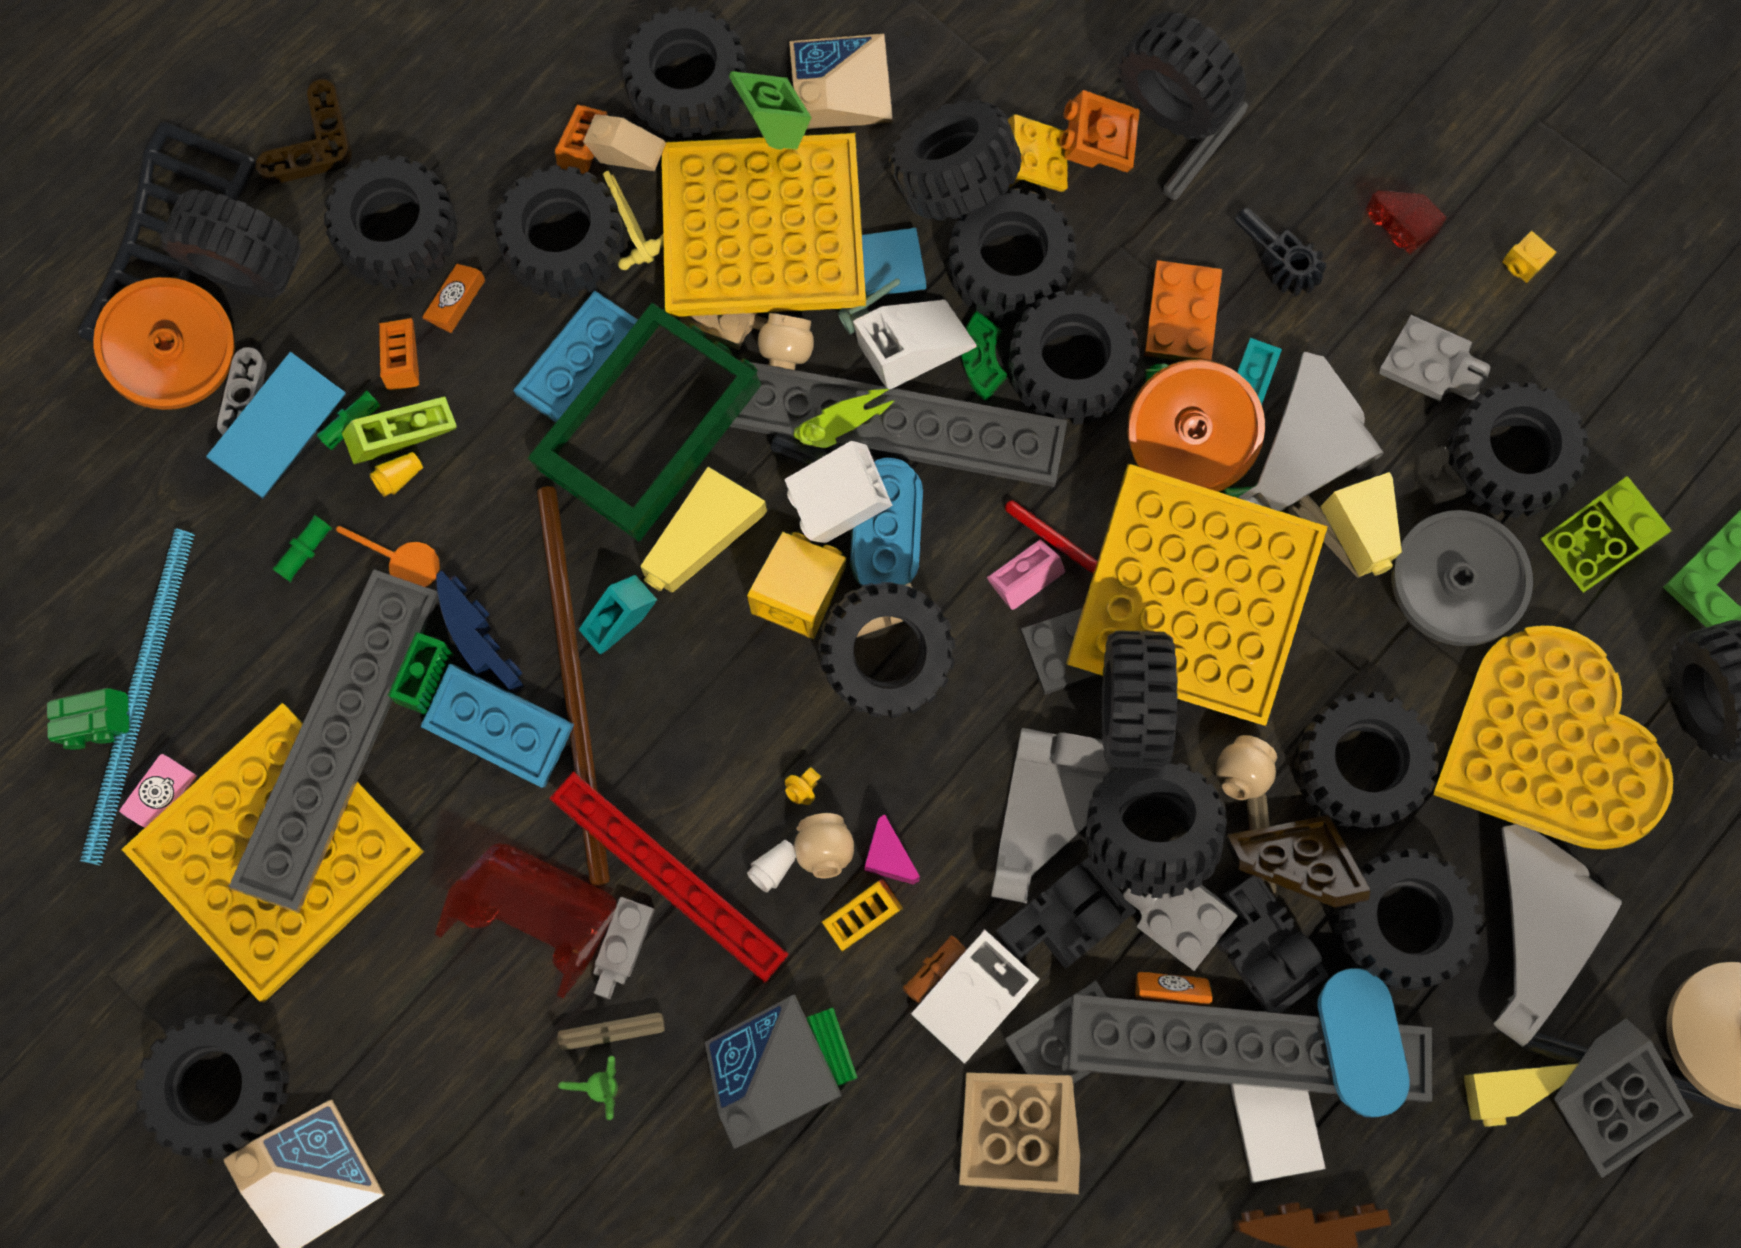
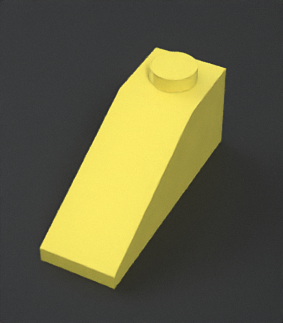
[1464,1064,1578,1127]

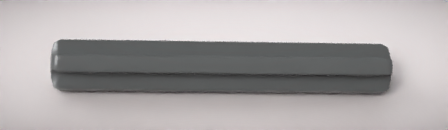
[1163,101,1248,200]

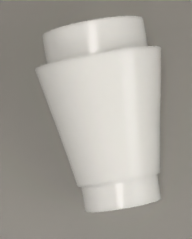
[747,840,796,892]

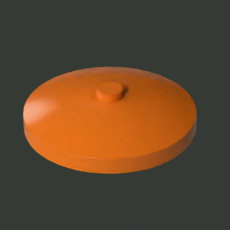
[94,277,235,410]
[1127,360,1265,492]

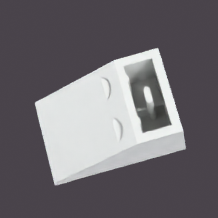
[853,300,976,389]
[911,930,1039,1064]

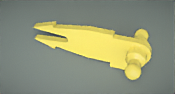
[603,171,664,270]

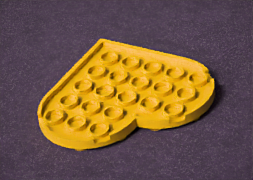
[1433,626,1673,849]

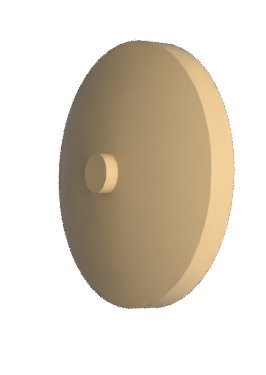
[1666,962,1741,1109]

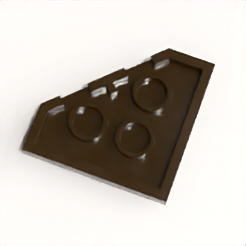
[1227,815,1371,907]

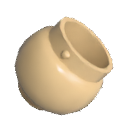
[758,313,814,370]
[1215,735,1277,800]
[794,813,854,878]

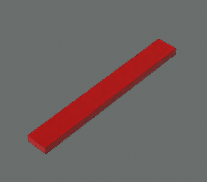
[550,772,789,983]

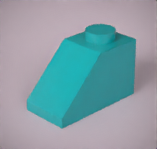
[578,575,657,654]

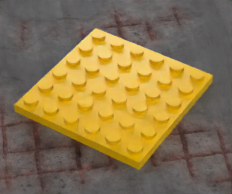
[662,133,866,317]
[1066,464,1328,726]
[122,703,424,1003]

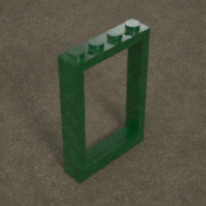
[528,303,762,542]

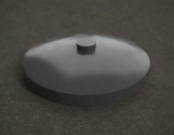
[1391,510,1533,646]

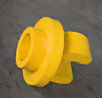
[785,767,821,805]

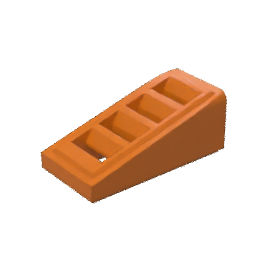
[555,105,608,174]
[379,318,419,390]

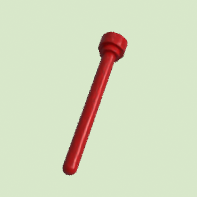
[1005,501,1098,574]

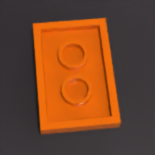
[1144,260,1222,361]

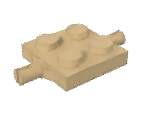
[679,313,768,350]

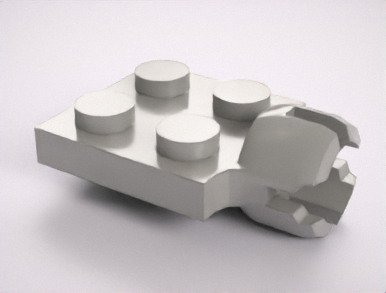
[1379,315,1491,401]
[1123,885,1238,971]

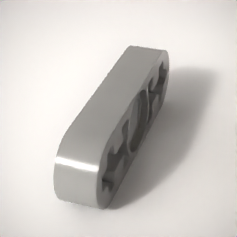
[217,347,267,435]

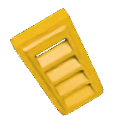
[822,880,903,951]

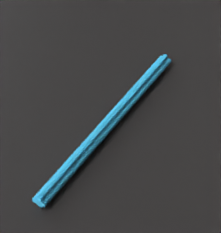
[80,529,195,866]

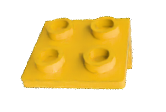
[1007,114,1067,192]

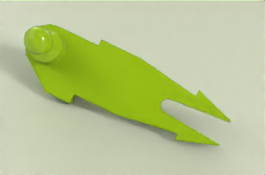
[793,389,894,448]

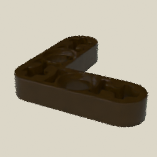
[256,79,352,184]

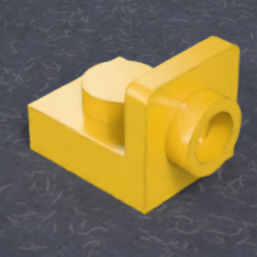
[1502,231,1556,283]

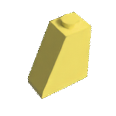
[1321,472,1402,577]

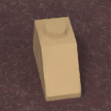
[583,114,666,171]

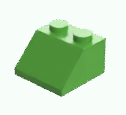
[729,71,812,150]

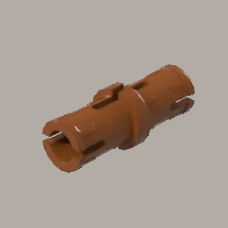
[902,935,966,1004]

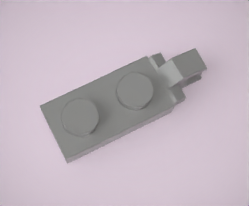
[594,897,655,999]

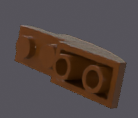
[1233,1202,1391,1248]

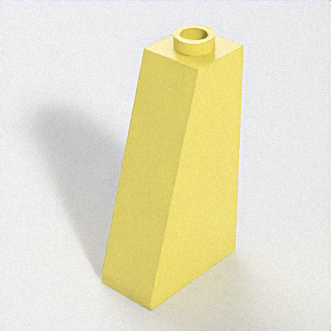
[640,467,767,593]

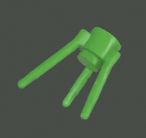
[558,1056,618,1120]

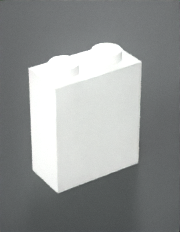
[784,441,893,543]

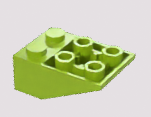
[1541,476,1672,593]

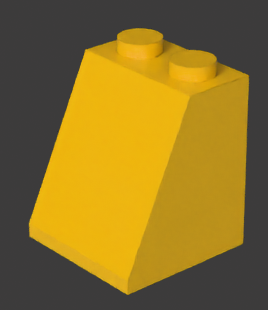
[747,532,846,639]

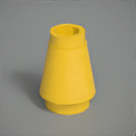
[370,452,423,497]

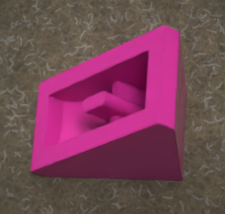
[865,815,920,884]

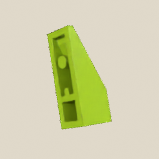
[342,397,457,464]

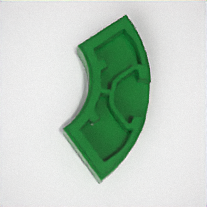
[962,311,1007,402]

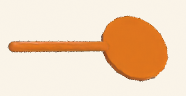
[336,526,440,587]

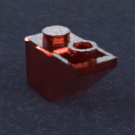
[1366,191,1447,254]

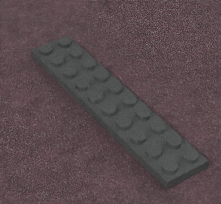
[730,360,1067,487]
[228,570,439,913]
[1068,994,1432,1102]

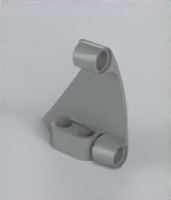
[1238,352,1384,512]
[991,728,1119,903]
[1493,824,1622,1046]

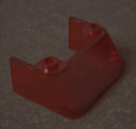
[435,844,617,998]

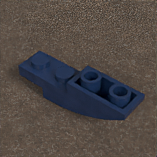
[436,570,524,694]

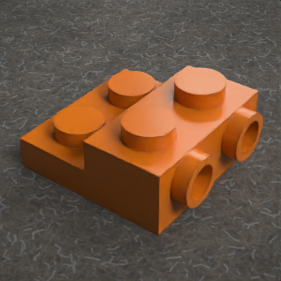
[1060,90,1140,172]

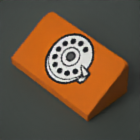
[423,264,485,333]
[1135,972,1212,1006]

